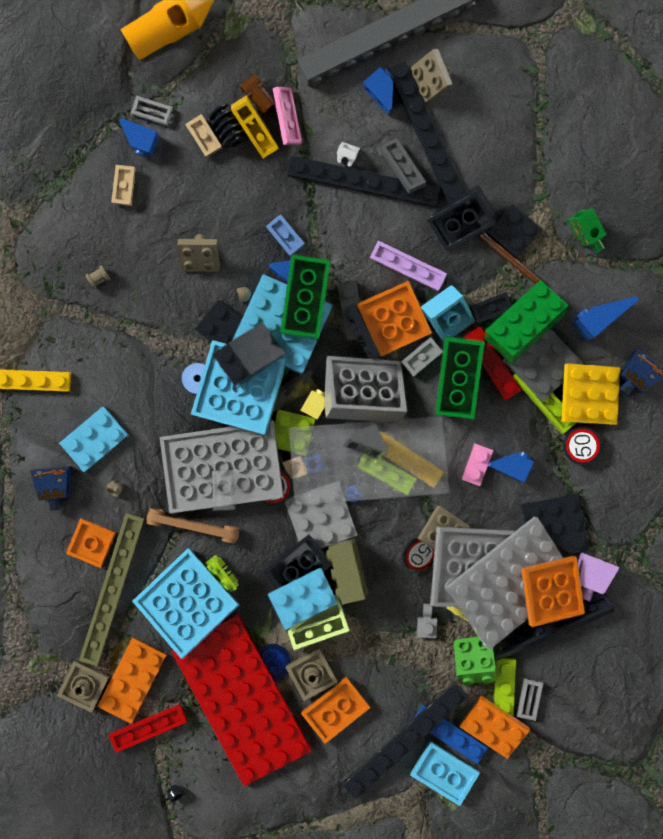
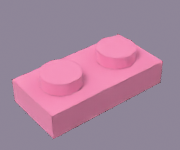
[462,444,493,486]

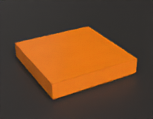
[66,518,117,568]

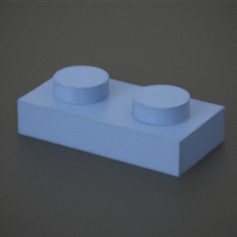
[266,214,305,257]

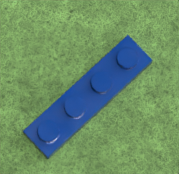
[413,704,488,764]

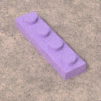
[370,241,447,291]

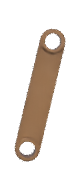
[147,508,240,544]

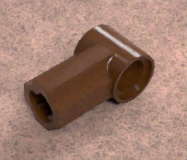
[240,74,276,115]

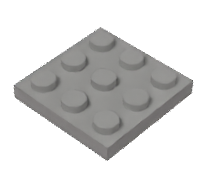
[285,481,357,548]

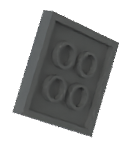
[502,329,582,402]

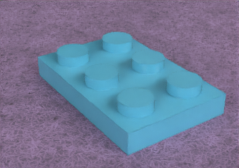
[59,406,129,472]
[268,568,338,630]
[410,741,480,806]

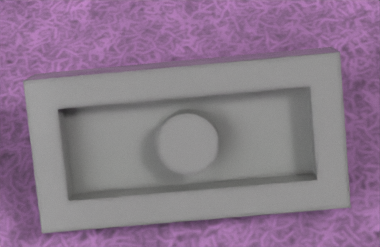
[401,337,443,377]

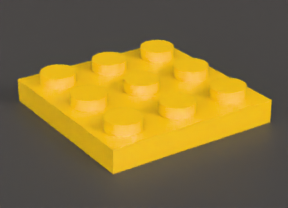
[562,364,620,425]

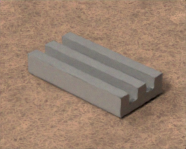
[131,96,173,127]
[516,678,544,721]

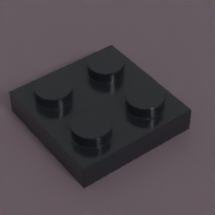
[487,204,542,258]
[195,300,242,344]

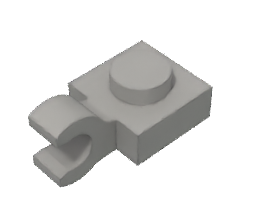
[417,604,437,638]

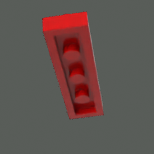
[464,326,521,401]
[108,703,188,753]

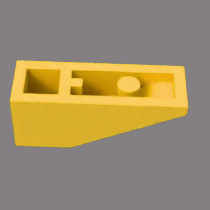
[231,95,279,158]

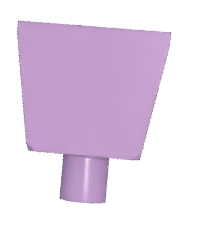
[578,552,619,601]

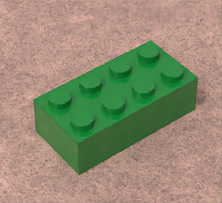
[280,255,330,340]
[485,280,569,364]
[435,336,485,419]

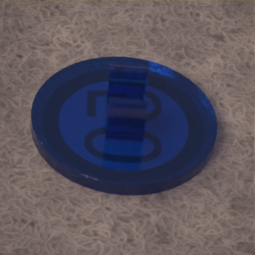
[258,643,291,682]

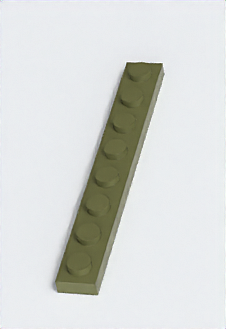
[79,513,145,666]

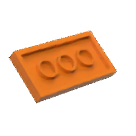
[97,636,167,724]

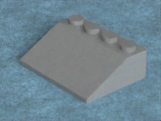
[325,356,407,422]

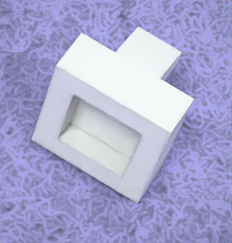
[337,142,360,166]

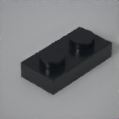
[470,292,512,324]

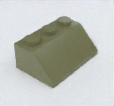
[326,538,368,604]

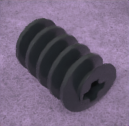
[209,103,247,148]

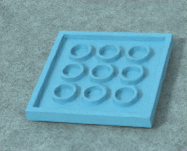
[233,274,333,374]
[191,340,287,435]
[132,548,239,659]

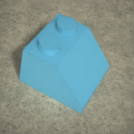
[421,285,475,342]

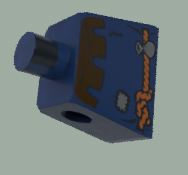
[619,349,663,397]
[30,466,71,511]

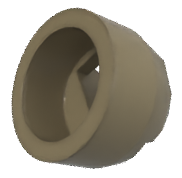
[237,287,252,303]
[105,480,123,497]

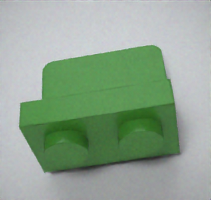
[454,637,498,686]

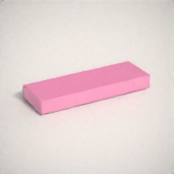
[273,87,302,145]

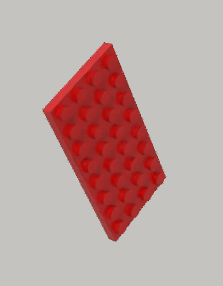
[171,614,312,786]

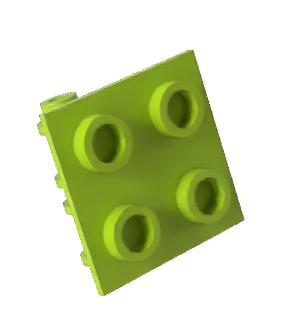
[204,555,239,593]

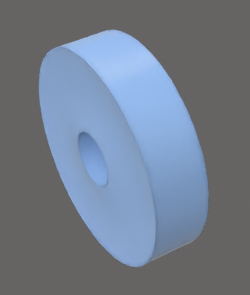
[182,363,205,394]

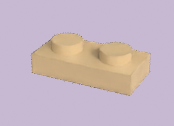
[185,114,222,158]
[111,165,136,206]

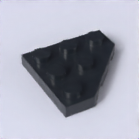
[521,494,589,554]

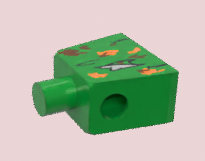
[566,208,606,253]

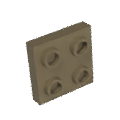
[410,49,453,103]
[177,234,220,272]
[417,505,470,550]
[286,648,338,701]
[57,660,110,713]

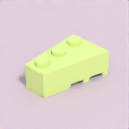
[288,594,350,650]

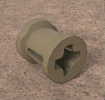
[85,265,111,289]

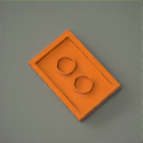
[301,676,370,744]
[459,696,530,759]

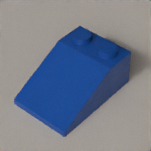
[571,297,639,341]

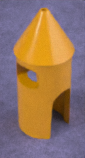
[120,0,215,60]

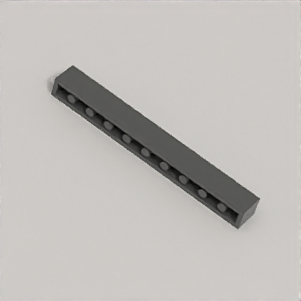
[297,0,478,85]

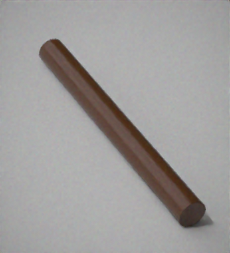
[479,231,542,284]

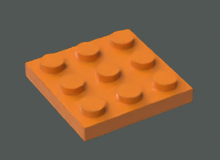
[356,281,432,357]
[521,556,585,627]

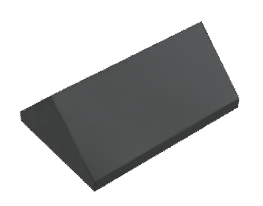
[343,424,387,460]

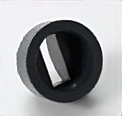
[167,785,184,803]

